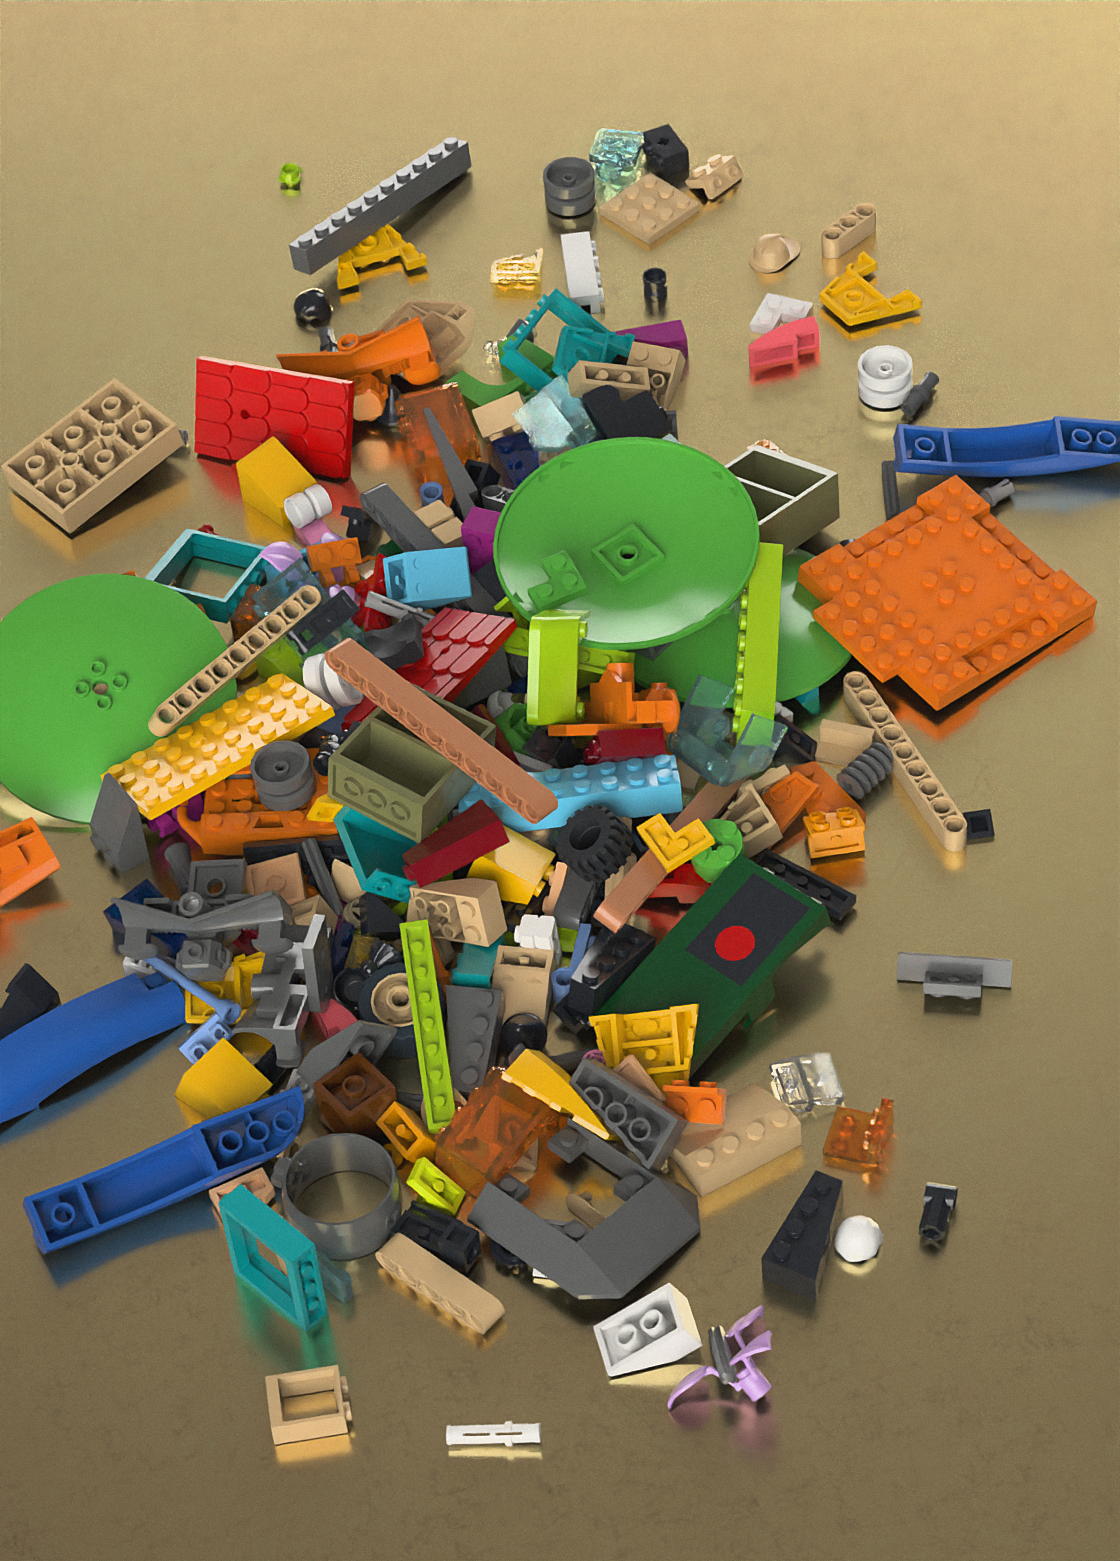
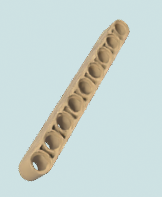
[148,585,321,737]
[843,671,967,852]

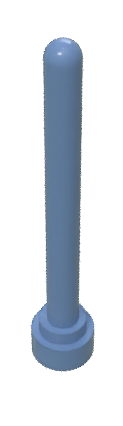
[144,956,241,1024]

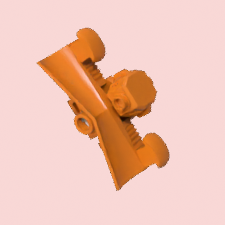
[276,316,441,422]

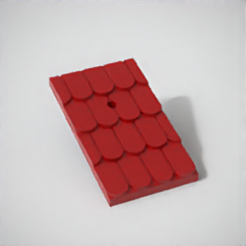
[194,356,354,478]
[341,608,517,733]

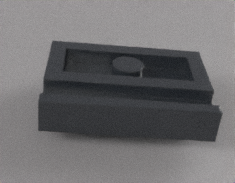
[390,1200,463,1260]

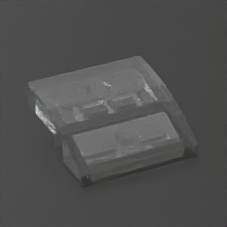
[769,1053,845,1112]

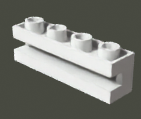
[561,231,604,314]

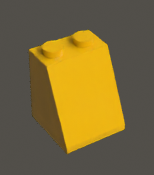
[236,437,317,527]
[465,825,556,905]
[174,1037,273,1119]

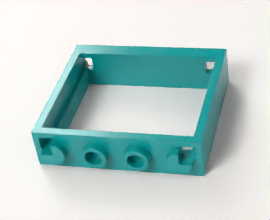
[499,288,617,417]
[144,528,271,624]
[218,1184,329,1332]

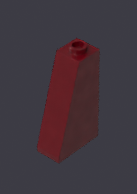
[402,799,510,888]

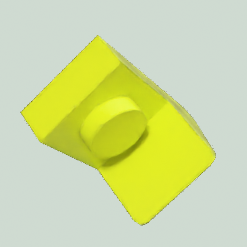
[406,1157,466,1216]

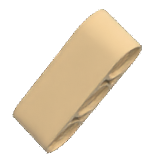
[821,203,877,259]

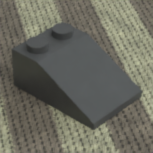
[90,773,150,874]
[296,1020,398,1090]

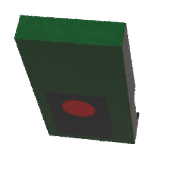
[594,853,831,1078]

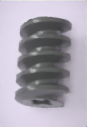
[836,742,894,800]

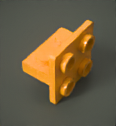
[803,807,865,859]

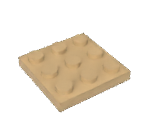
[599,173,700,245]

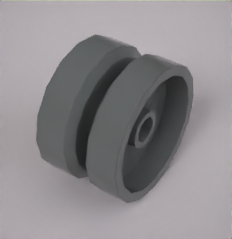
[543,157,597,216]
[250,741,317,811]

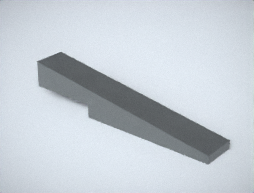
[423,407,479,521]

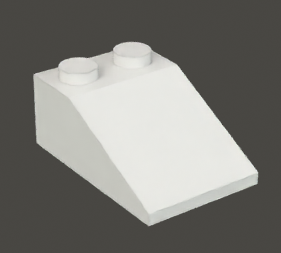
[593,1283,702,1377]

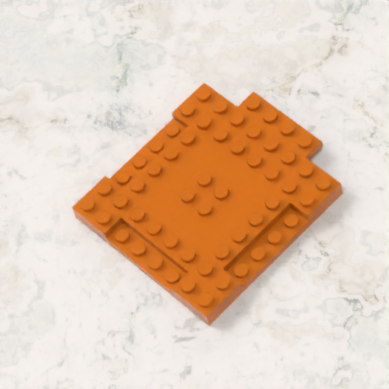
[797,475,1097,711]

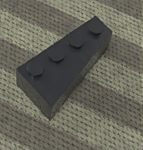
[567,923,656,1017]
[761,1170,843,1301]

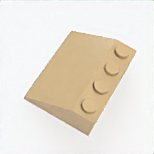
[670,1083,802,1197]

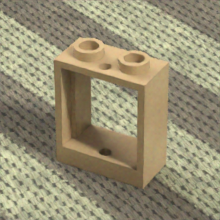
[265,1365,352,1445]

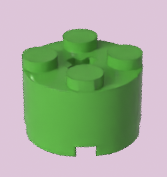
[493,702,545,757]
[690,819,748,884]

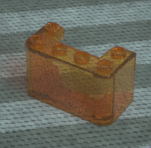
[394,382,482,488]
[434,1064,560,1197]

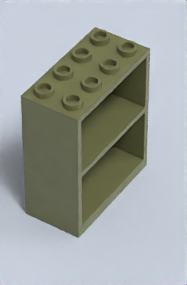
[725,445,840,556]
[328,682,496,843]

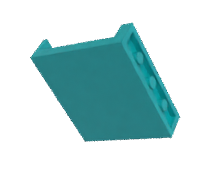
[333,805,418,903]

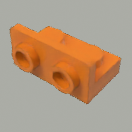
[662,1080,727,1125]

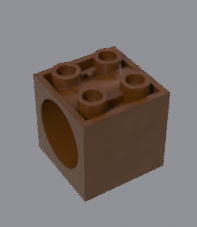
[313,1052,397,1140]

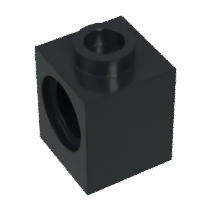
[438,1219,482,1273]

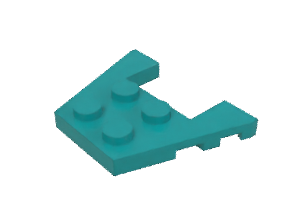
[552,326,635,382]

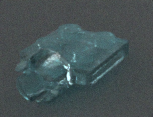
[589,128,644,182]

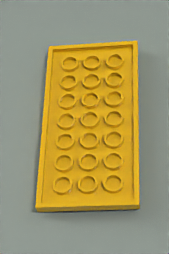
[100,673,335,820]

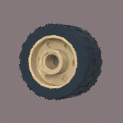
[358,962,448,1059]

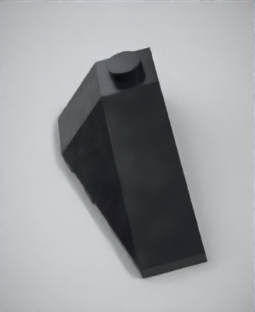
[0,963,61,1040]

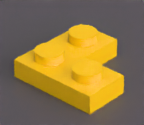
[636,813,715,873]

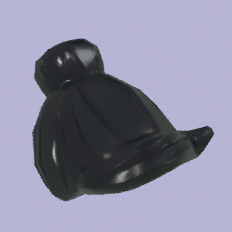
[360,937,405,979]

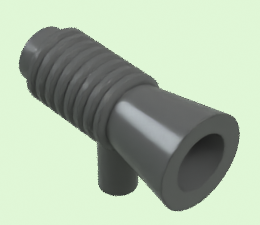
[164,842,192,896]

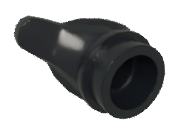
[313,734,341,776]

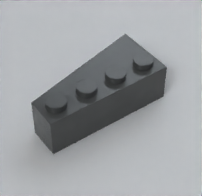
[445,985,506,1108]
[569,1058,689,1171]

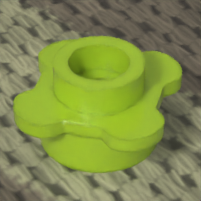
[278,163,303,184]

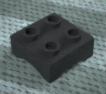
[364,613,424,671]

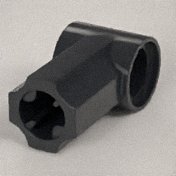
[919,1182,958,1242]

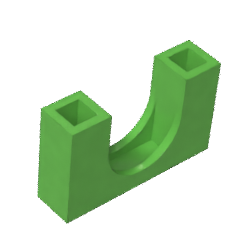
[445,333,558,419]

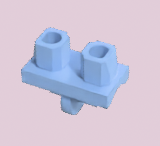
[177,1013,235,1065]

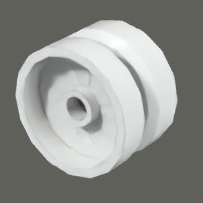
[858,345,913,408]
[303,653,364,711]

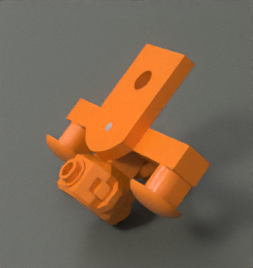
[548,663,681,740]

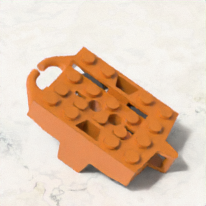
[177,748,339,855]

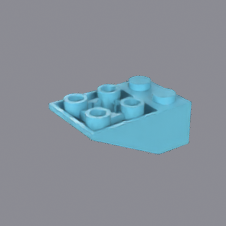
[383,547,472,610]

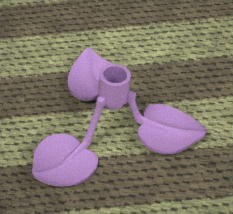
[259,533,358,629]
[667,1305,772,1409]

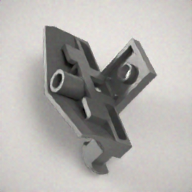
[232,914,337,1068]

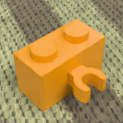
[376,1101,444,1168]

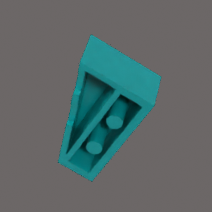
[451,932,506,989]

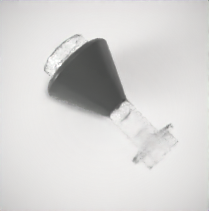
[483,318,537,358]

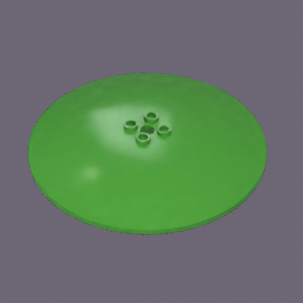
[493,437,760,650]
[624,548,852,708]
[0,574,237,824]

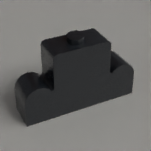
[582,385,671,440]

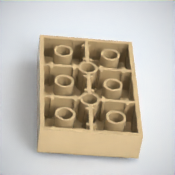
[1,378,183,533]

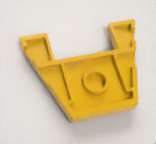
[337,224,428,290]
[819,251,922,326]

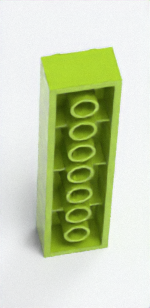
[732,542,783,747]

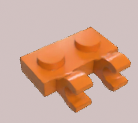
[306,537,362,589]

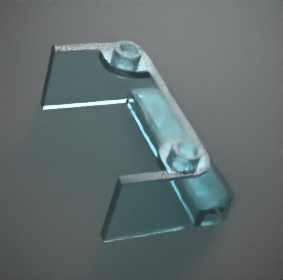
[512,373,601,453]
[667,674,788,787]

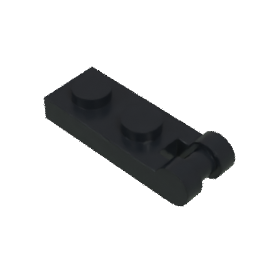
[286,589,360,656]

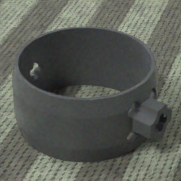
[271,1133,403,1260]

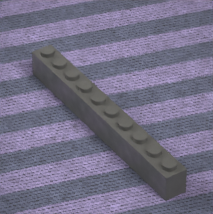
[289,137,472,275]

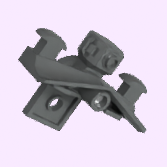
[110,859,294,982]

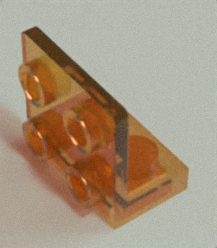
[823,1098,894,1167]

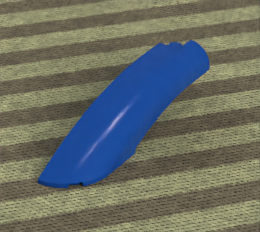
[893,416,1120,478]
[0,971,186,1123]
[23,1086,304,1254]

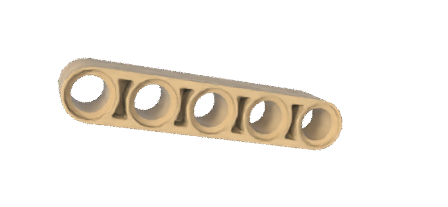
[375,1233,505,1334]

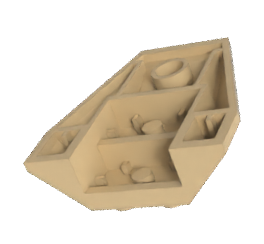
[375,299,476,380]

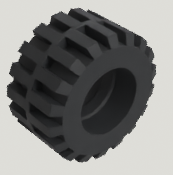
[556,805,633,882]

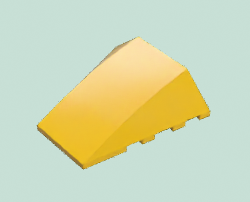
[185,952,302,1025]
[589,1004,699,1105]
[501,1049,621,1141]

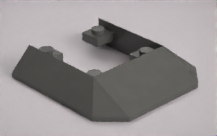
[467,1117,700,1299]

